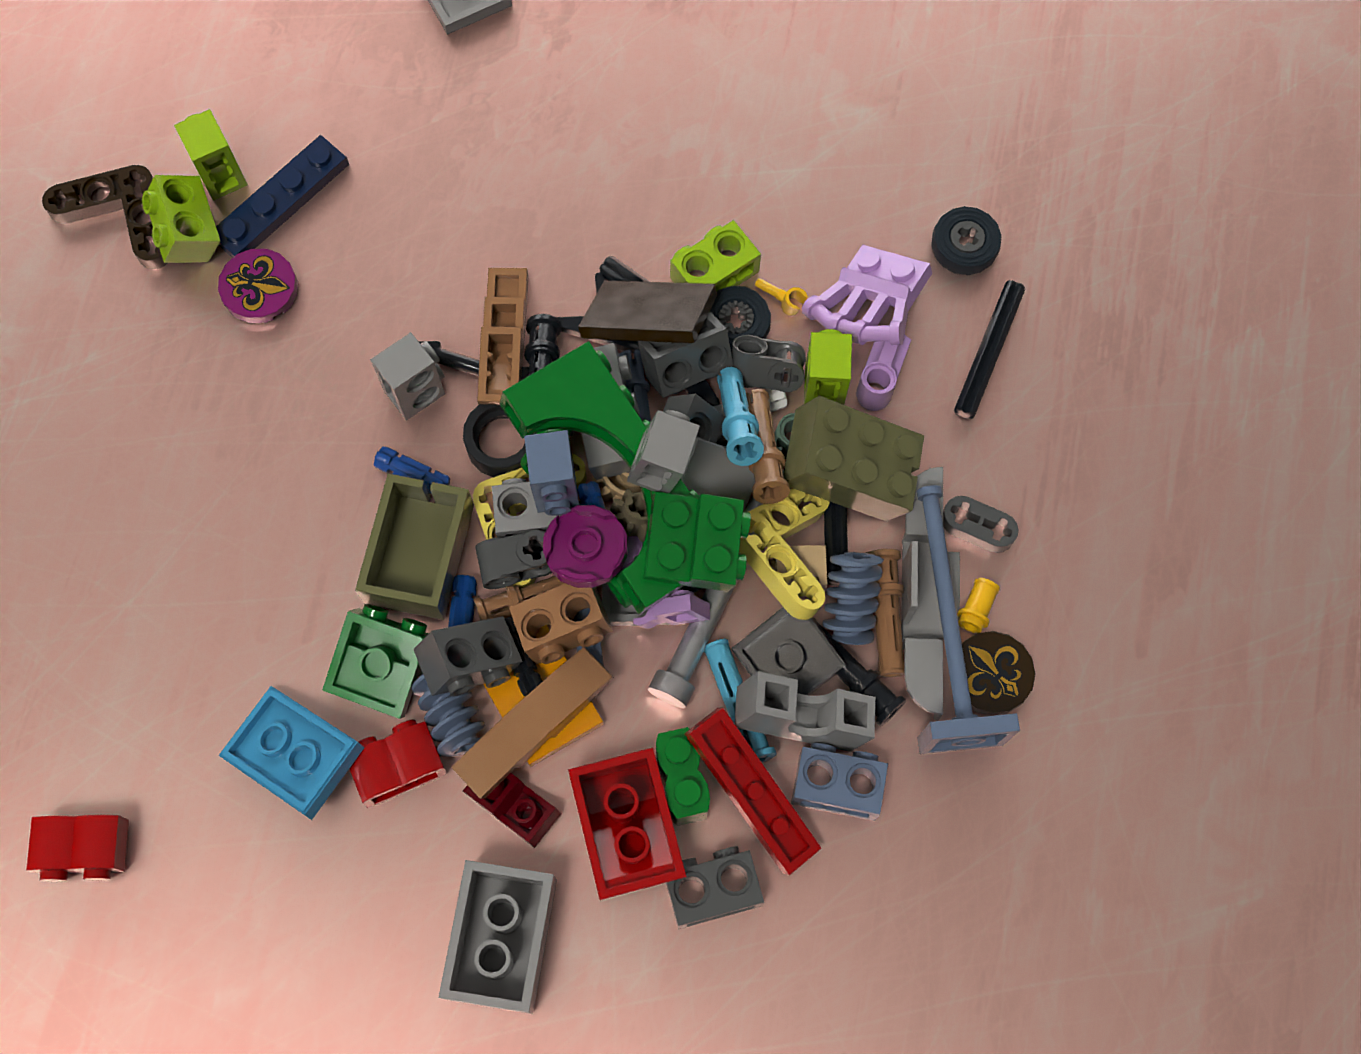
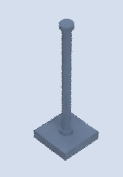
[917,485,1020,754]

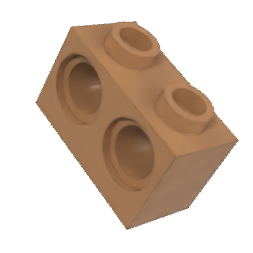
[509,583,613,665]

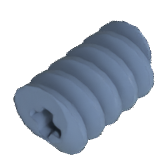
[822,552,884,645]
[412,674,486,757]

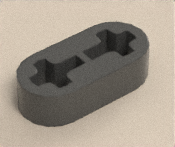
[943,496,1019,553]

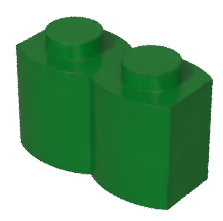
[656,727,710,826]

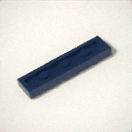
[216,134,349,258]

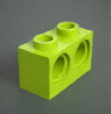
[174,109,248,201]
[142,175,220,263]
[670,220,761,292]
[804,329,852,405]

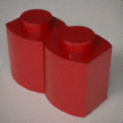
[349,719,447,808]
[26,815,129,882]

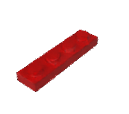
[684,707,822,875]

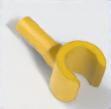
[755,278,808,316]

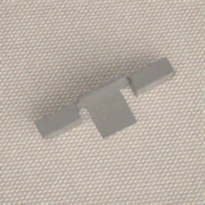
[901,467,960,721]

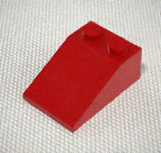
[568,747,686,901]

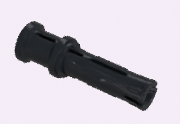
[524,314,561,376]
[813,617,906,727]

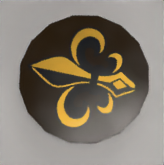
[962,631,1035,715]

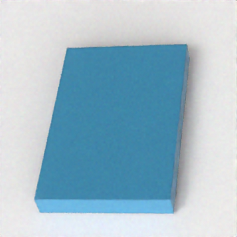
[218,686,365,820]

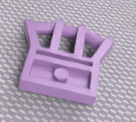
[802,244,932,345]

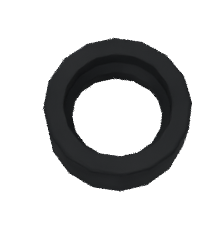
[463,404,536,477]

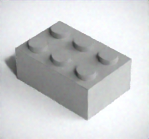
[438,860,557,1014]

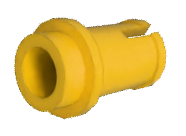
[957,577,1000,633]

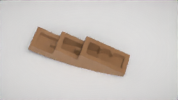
[477,268,528,405]
[451,647,614,799]

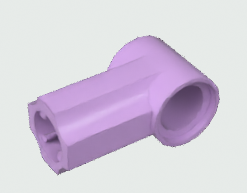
[856,335,911,411]

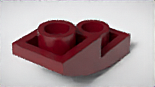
[463,773,561,848]

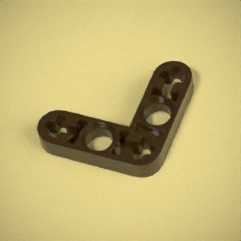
[42,165,168,269]

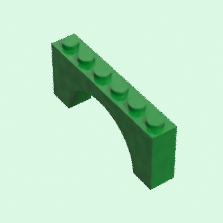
[499,341,699,615]

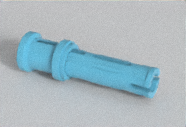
[717,367,764,466]
[704,639,777,763]

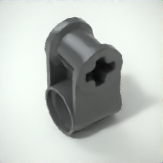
[731,335,806,392]
[475,530,552,589]

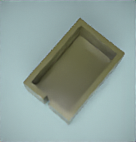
[783,396,924,521]
[355,473,474,620]

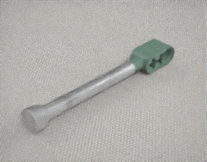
[648,413,795,708]

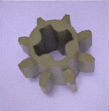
[610,489,647,542]

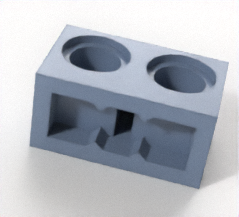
[524,430,579,516]
[791,743,888,821]

